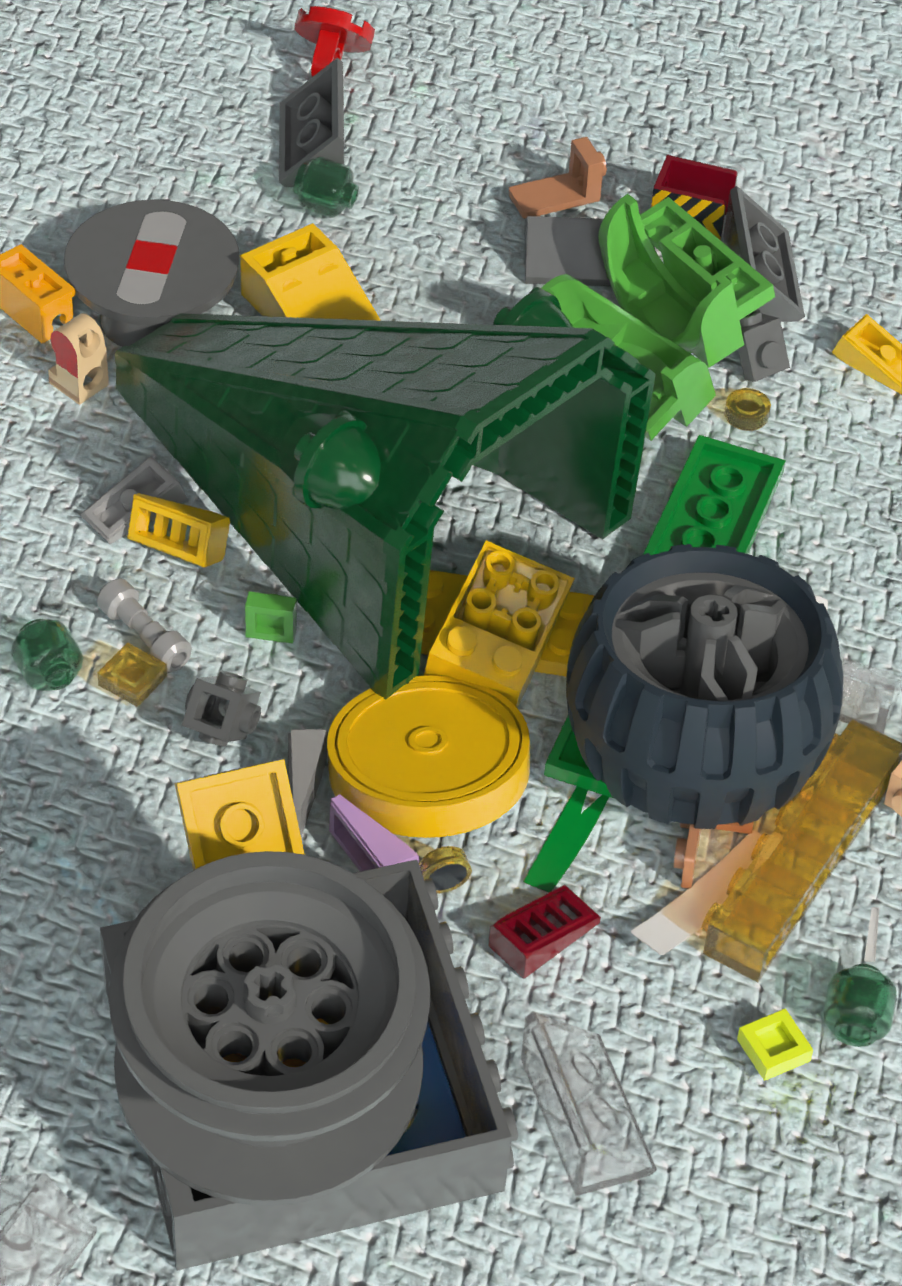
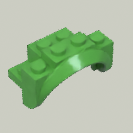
[598,194,775,368]
[541,274,716,441]

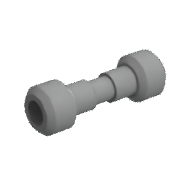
[97,578,192,673]

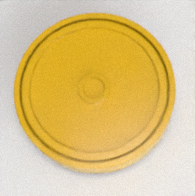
[327,675,530,838]

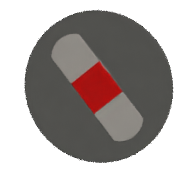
[64,200,239,347]

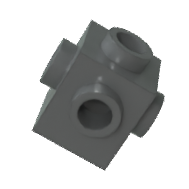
[181,671,261,746]

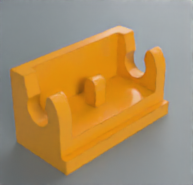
[0,244,76,344]

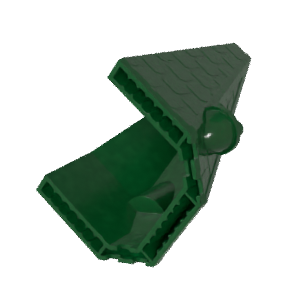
[115,287,656,700]

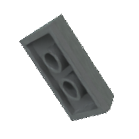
[279,58,344,188]
[723,185,805,322]
[524,216,655,286]

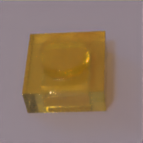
[97,642,167,707]

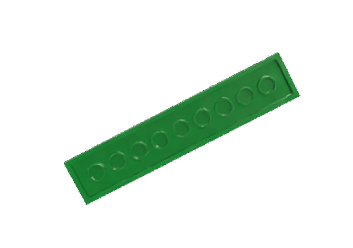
[544,435,786,798]

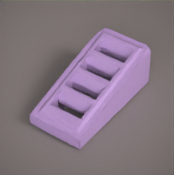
[329,795,419,871]

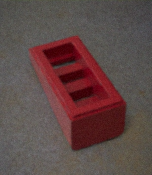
[488,885,601,979]

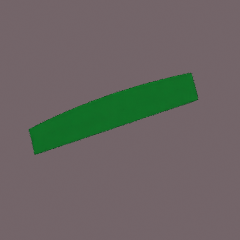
[523,786,609,893]

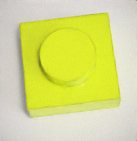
[737,1008,813,1081]

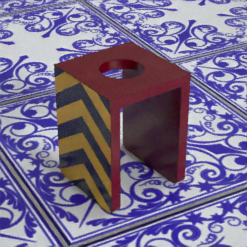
[651,155,738,241]

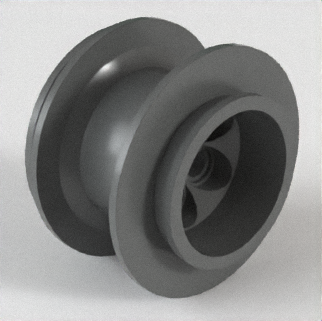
[109,851,430,1206]

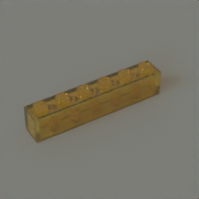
[701,719,902,983]

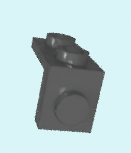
[738,309,790,382]

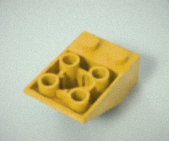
[240,223,381,321]
[424,540,575,708]

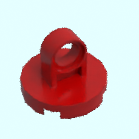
[294,6,375,77]

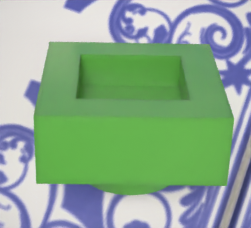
[245,591,297,644]

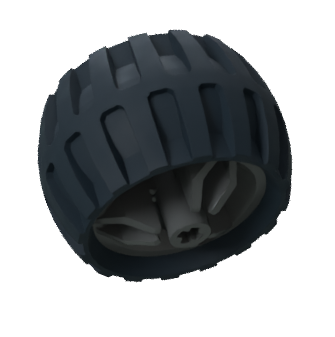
[566,544,844,829]

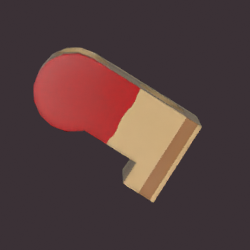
[48,313,109,405]

